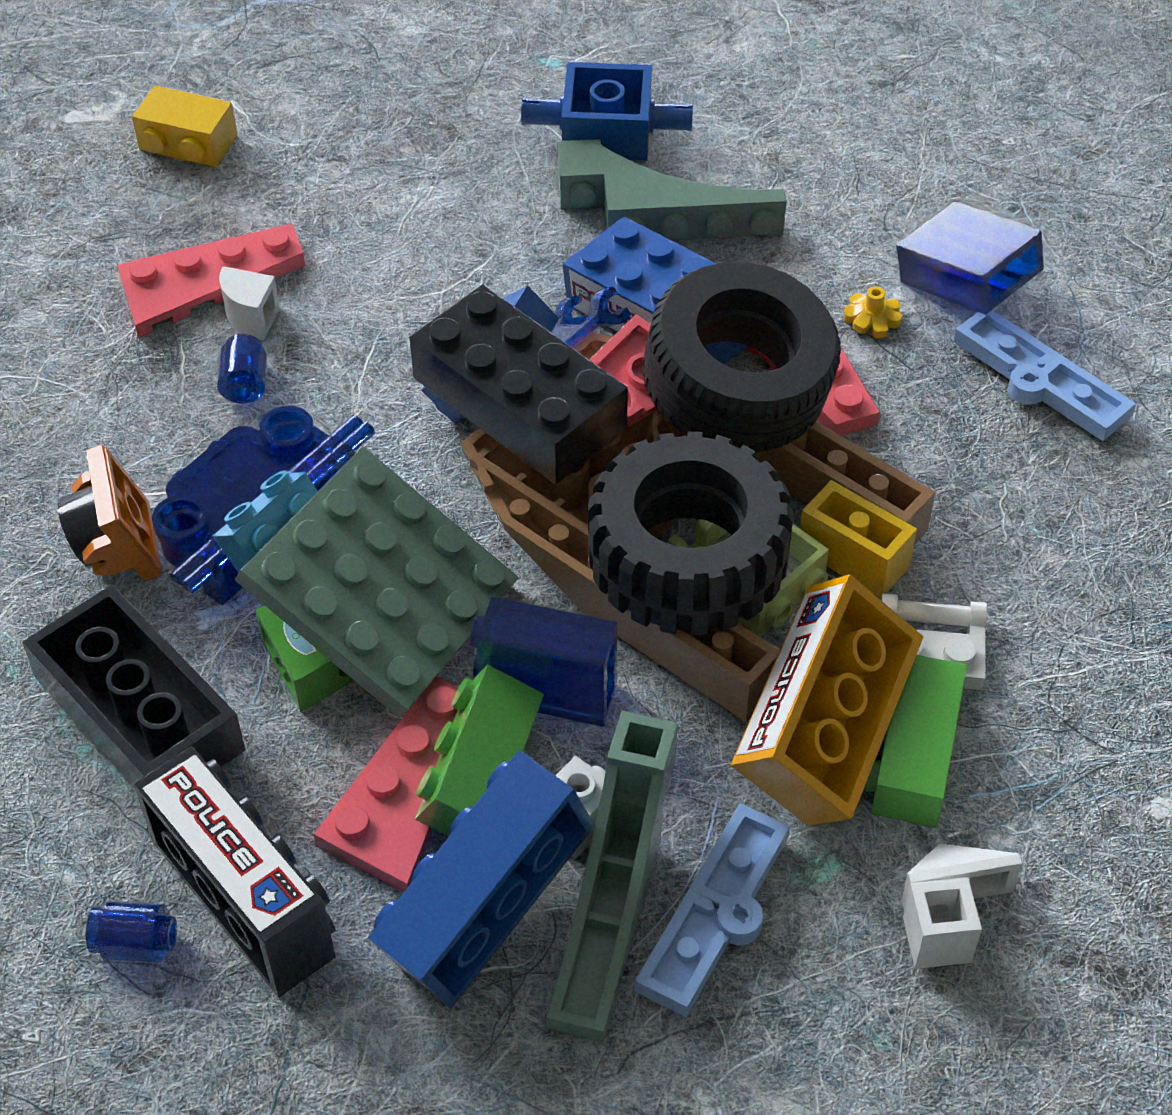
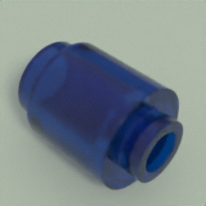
[217,334,267,404]
[86,901,177,963]

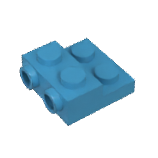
[213,471,318,606]

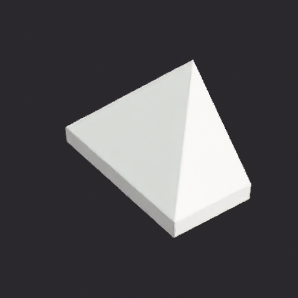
[901,843,1022,910]

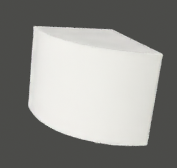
[219,266,280,341]

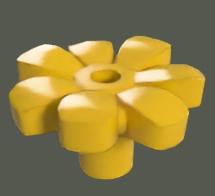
[843,286,902,338]

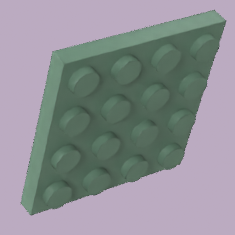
[235,446,519,718]

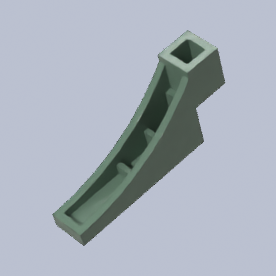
[557,139,787,240]
[546,710,678,1043]

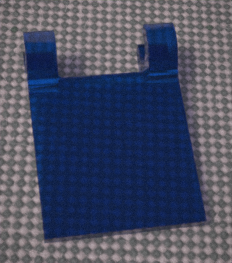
[551,286,631,348]

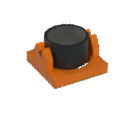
[58,444,162,582]

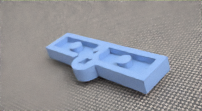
[954,306,1136,441]
[634,803,790,1018]

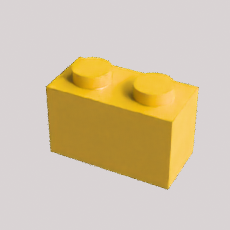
[132,85,238,167]
[800,480,917,598]

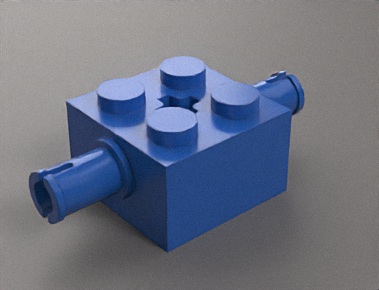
[521,62,693,161]

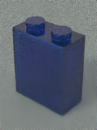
[896,201,1044,315]
[470,596,618,727]

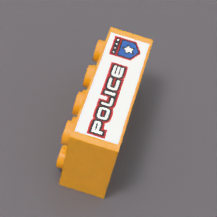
[730,574,924,826]

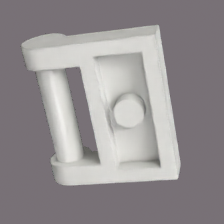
[881,593,987,690]

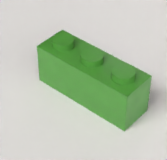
[864,655,967,828]
[415,664,544,837]

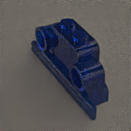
[152,406,375,606]

